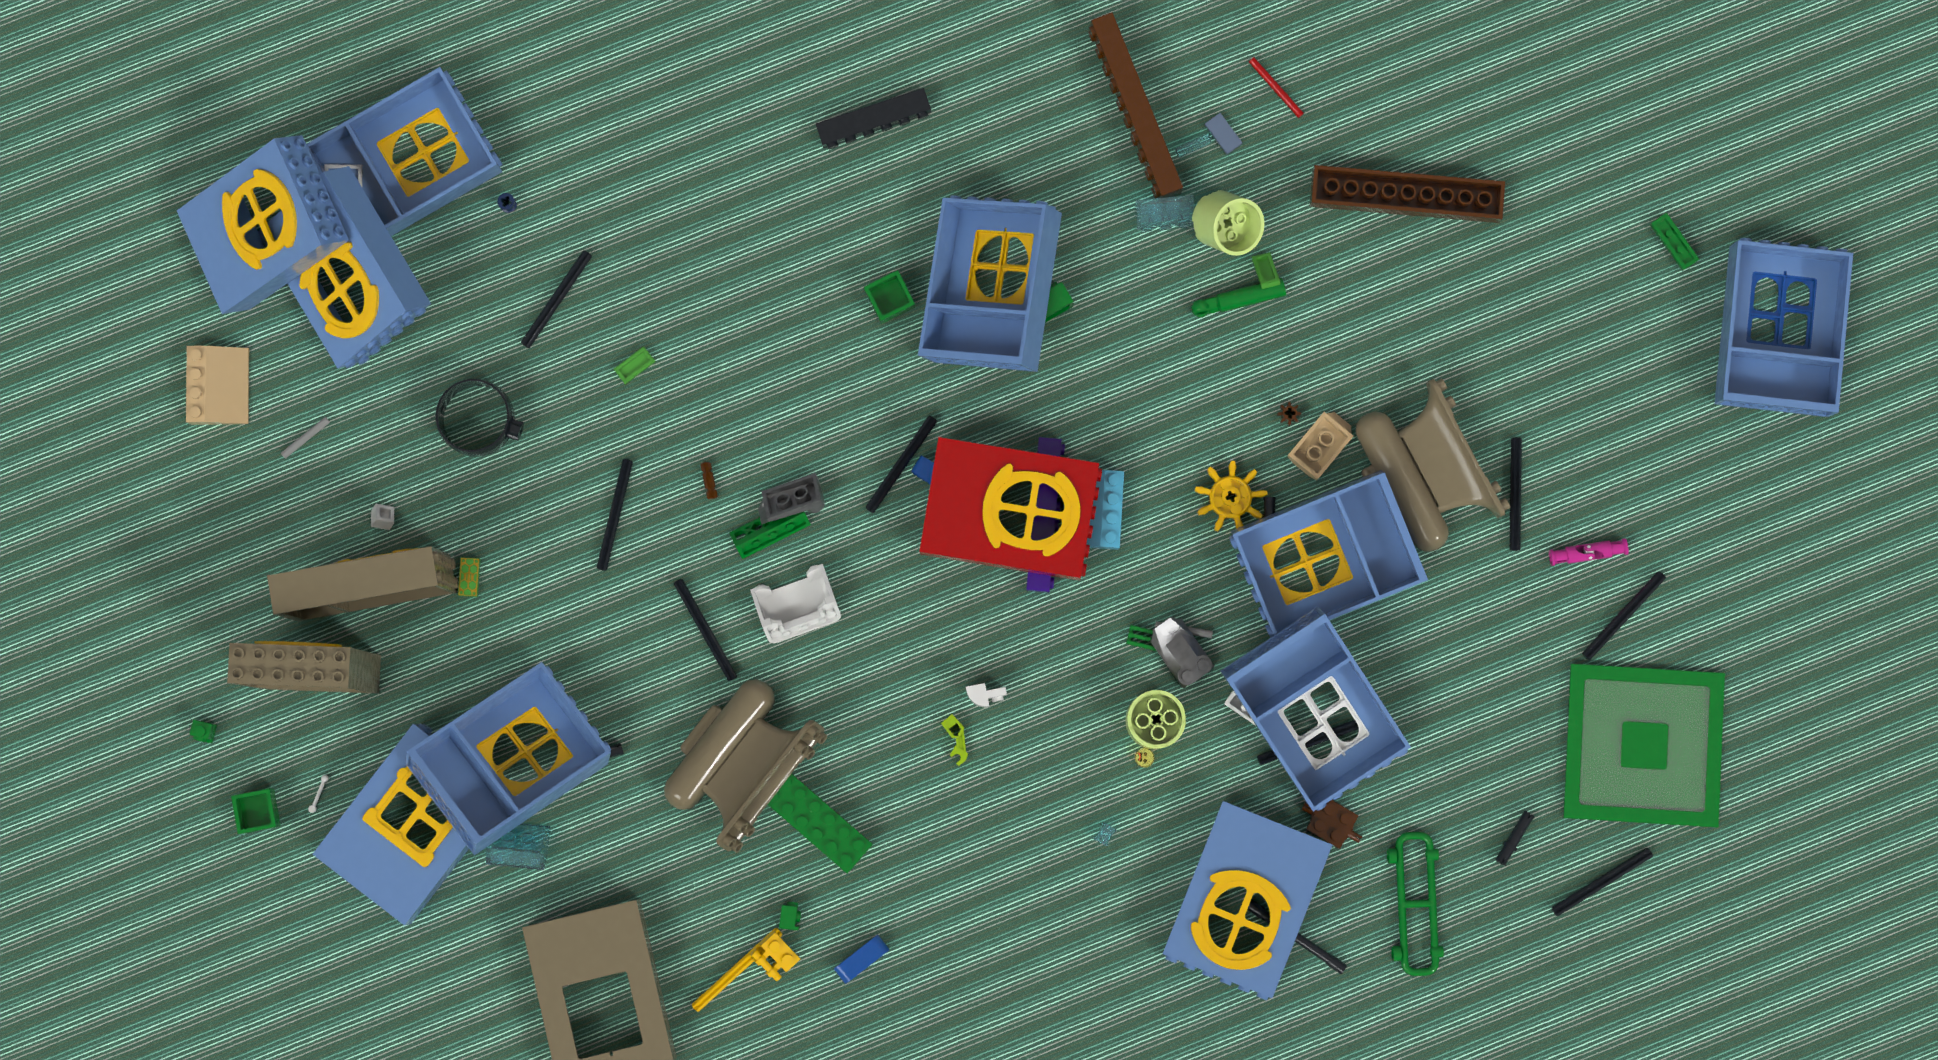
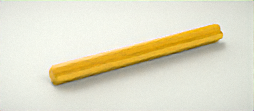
[692,928,783,1012]

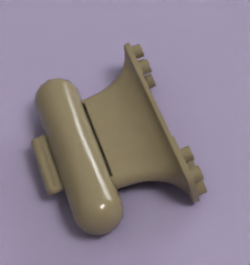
[1355,378,1510,552]
[664,679,827,853]

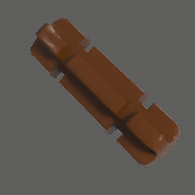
[701,462,717,499]

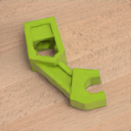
[941,714,968,766]

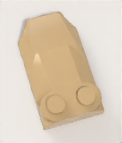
[1287,412,1353,481]

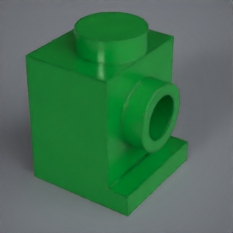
[189,720,217,743]
[779,901,801,931]

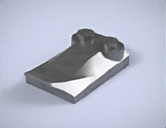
[758,473,825,525]
[1150,616,1214,688]

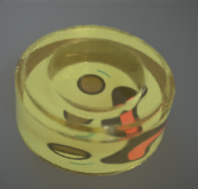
[1135,748,1154,768]

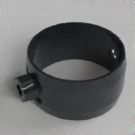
[435,378,524,457]

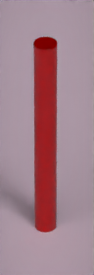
[1249,57,1304,118]

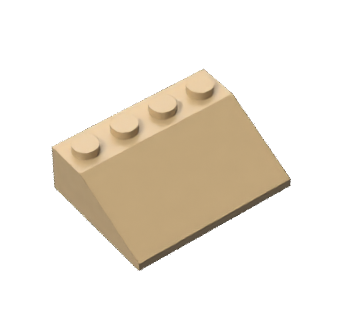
[186,346,249,425]

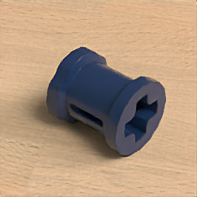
[497,193,517,213]

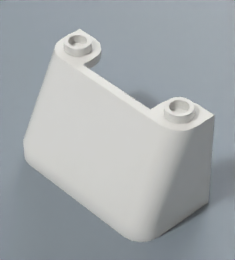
[750,564,841,643]

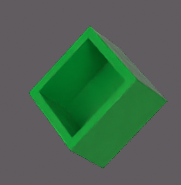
[864,270,915,324]
[1045,282,1074,323]
[231,789,281,834]

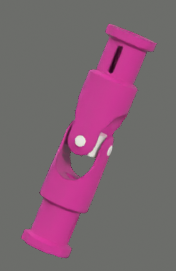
[1549,538,1629,566]

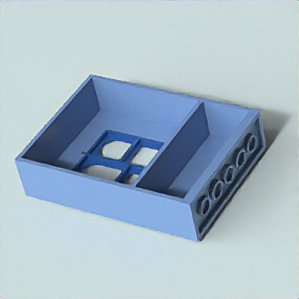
[1714,238,1853,417]

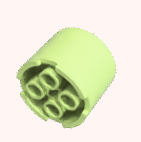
[1192,190,1264,256]
[1125,690,1186,749]

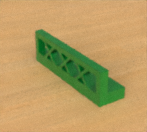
[730,512,811,559]

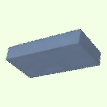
[1205,113,1242,155]

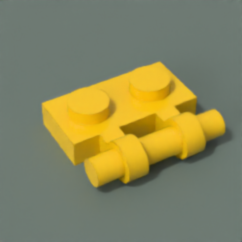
[750,931,800,981]

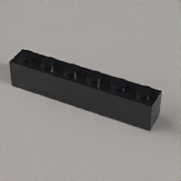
[816,88,931,149]

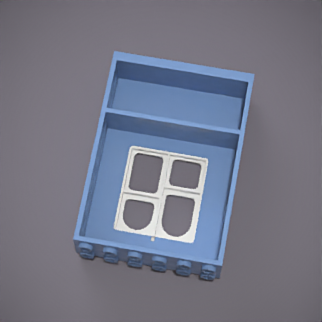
[1220,607,1411,811]

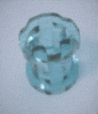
[1093,822,1117,847]

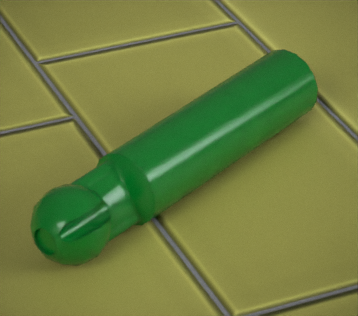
[1191,278,1286,318]

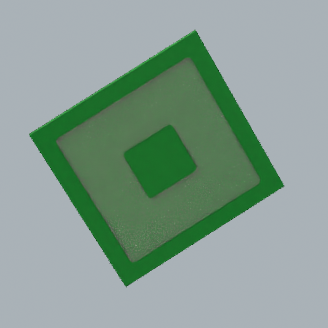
[1563,664,1725,828]

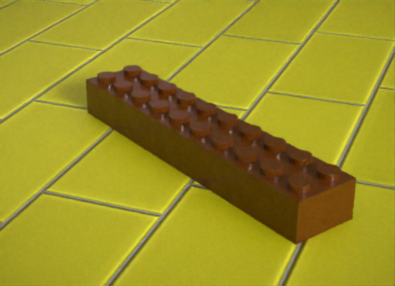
[1088,12,1183,202]
[1309,165,1505,223]

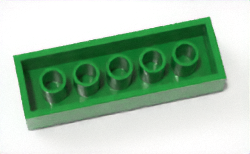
[768,774,873,874]

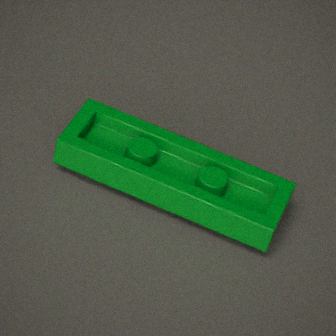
[1650,213,1699,271]

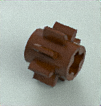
[1277,402,1301,426]

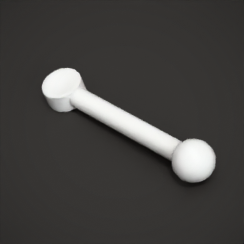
[308,775,329,813]

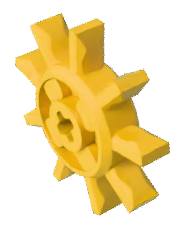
[1195,460,1268,532]

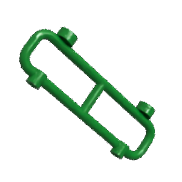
[1387,832,1444,976]

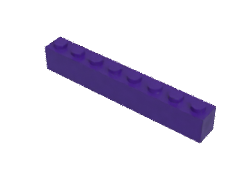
[1026,437,1065,593]

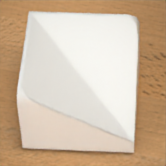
[371,504,394,530]

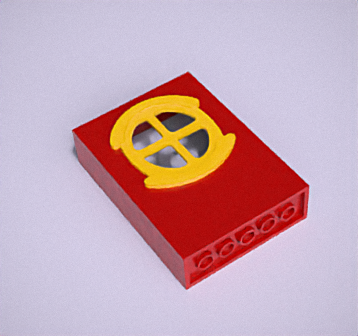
[919,437,1103,581]

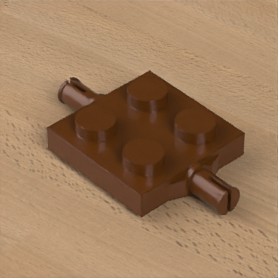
[1301,800,1362,850]

